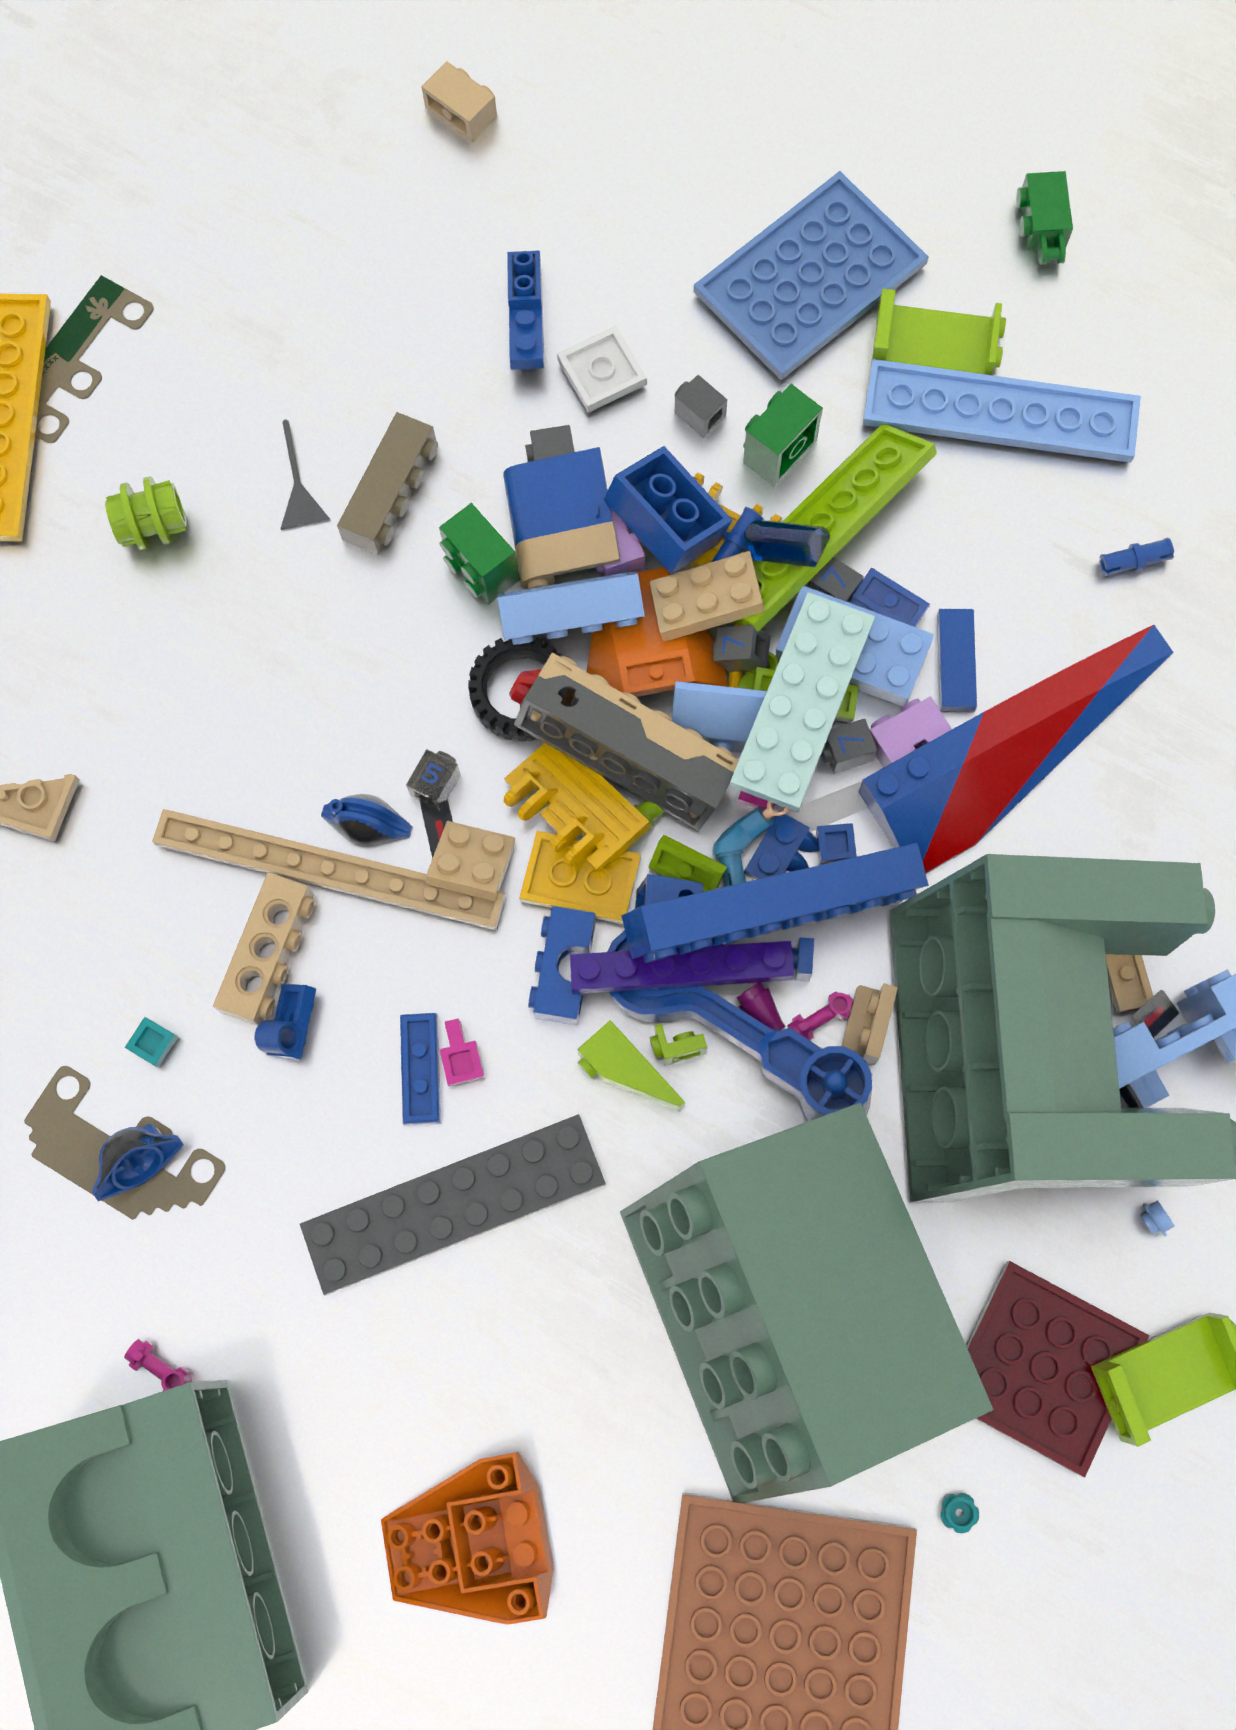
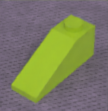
[577,1020,685,1112]

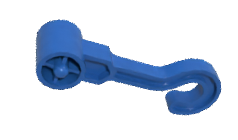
[607,930,872,1121]

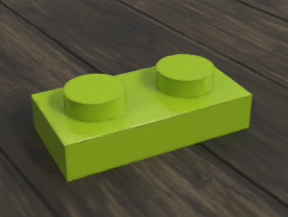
[648,834,727,892]

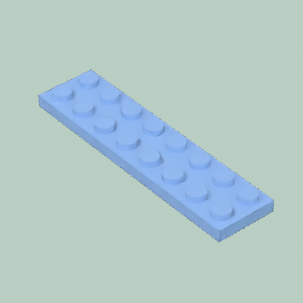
[863,359,1141,463]

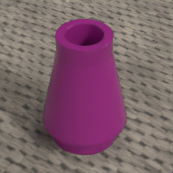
[736,982,786,1031]

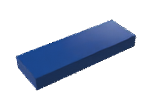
[937,609,977,711]
[400,1013,441,1126]

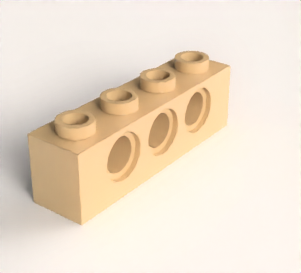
[212,872,315,1026]

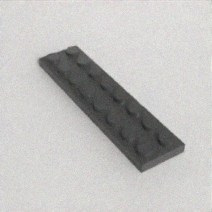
[299,1114,606,1296]

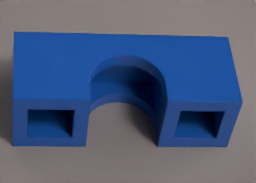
[528,906,596,1026]

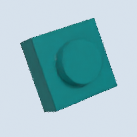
[124,1016,178,1068]

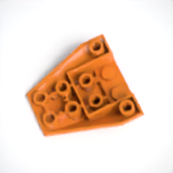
[586,567,728,697]
[381,1452,554,1625]

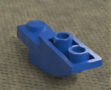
[507,250,544,370]

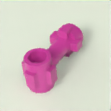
[787,991,854,1040]
[124,1339,192,1391]

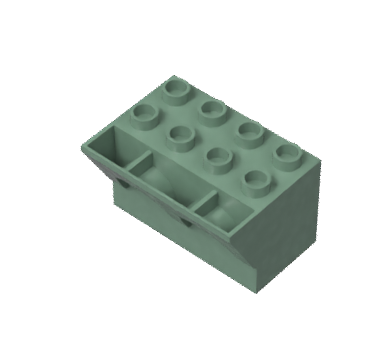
[620,1102,994,1503]
[0,1380,308,1730]

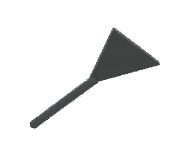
[280,419,330,530]

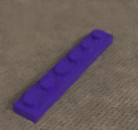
[570,941,794,994]

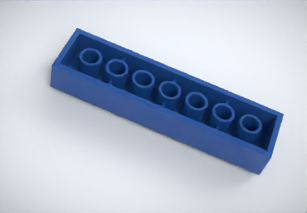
[621,843,929,963]

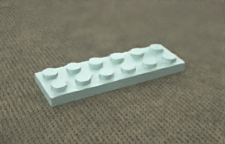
[730,592,875,812]

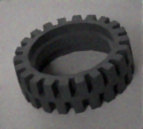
[468,637,563,741]

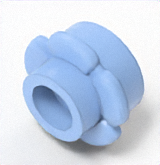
[1141,1200,1175,1237]

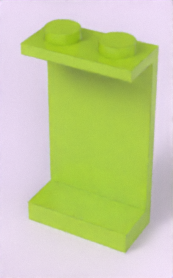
[871,288,1006,375]
[1091,1313,1236,1447]

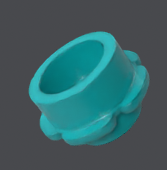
[940,1493,979,1534]

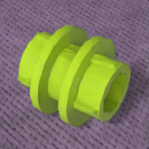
[105,476,187,551]

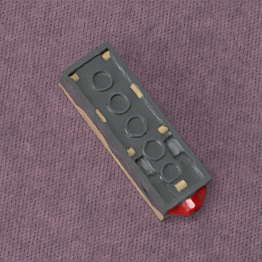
[509,653,739,831]

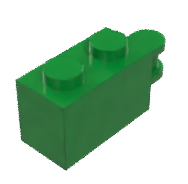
[1016,171,1073,265]

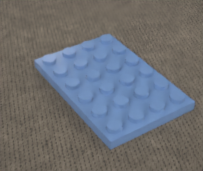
[693,171,929,380]

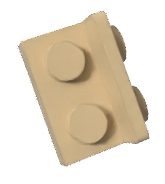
[842,983,898,1065]

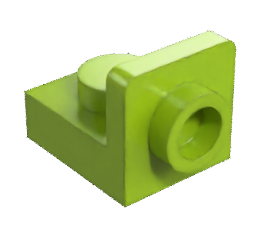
[649,1023,708,1066]

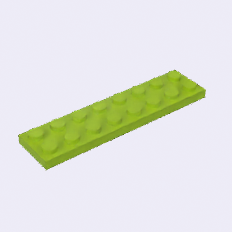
[734,424,937,632]

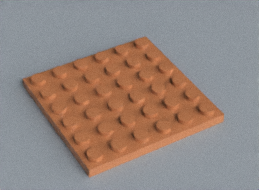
[653,1493,917,1730]

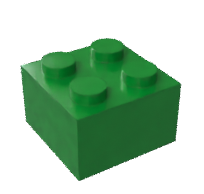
[743,384,823,487]
[439,502,520,605]

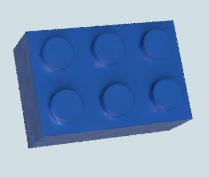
[604,446,733,575]

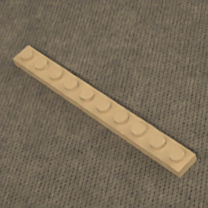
[152,809,506,930]

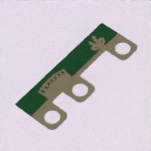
[35,275,153,443]

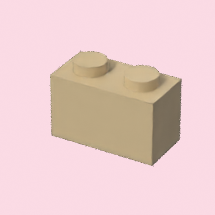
[421,61,497,142]

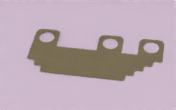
[24,1066,225,1220]

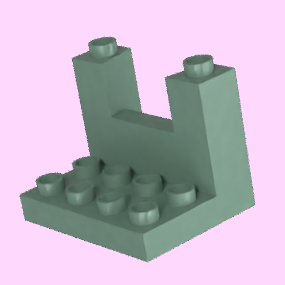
[889,854,1236,1202]

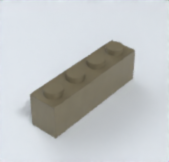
[337,412,438,555]

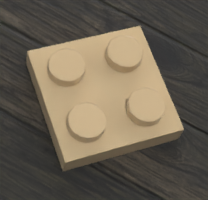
[426,821,515,901]

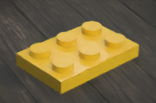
[519,831,641,925]

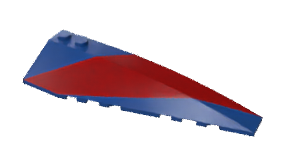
[858,625,1174,874]

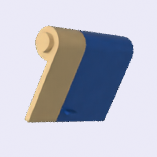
[503,447,621,589]

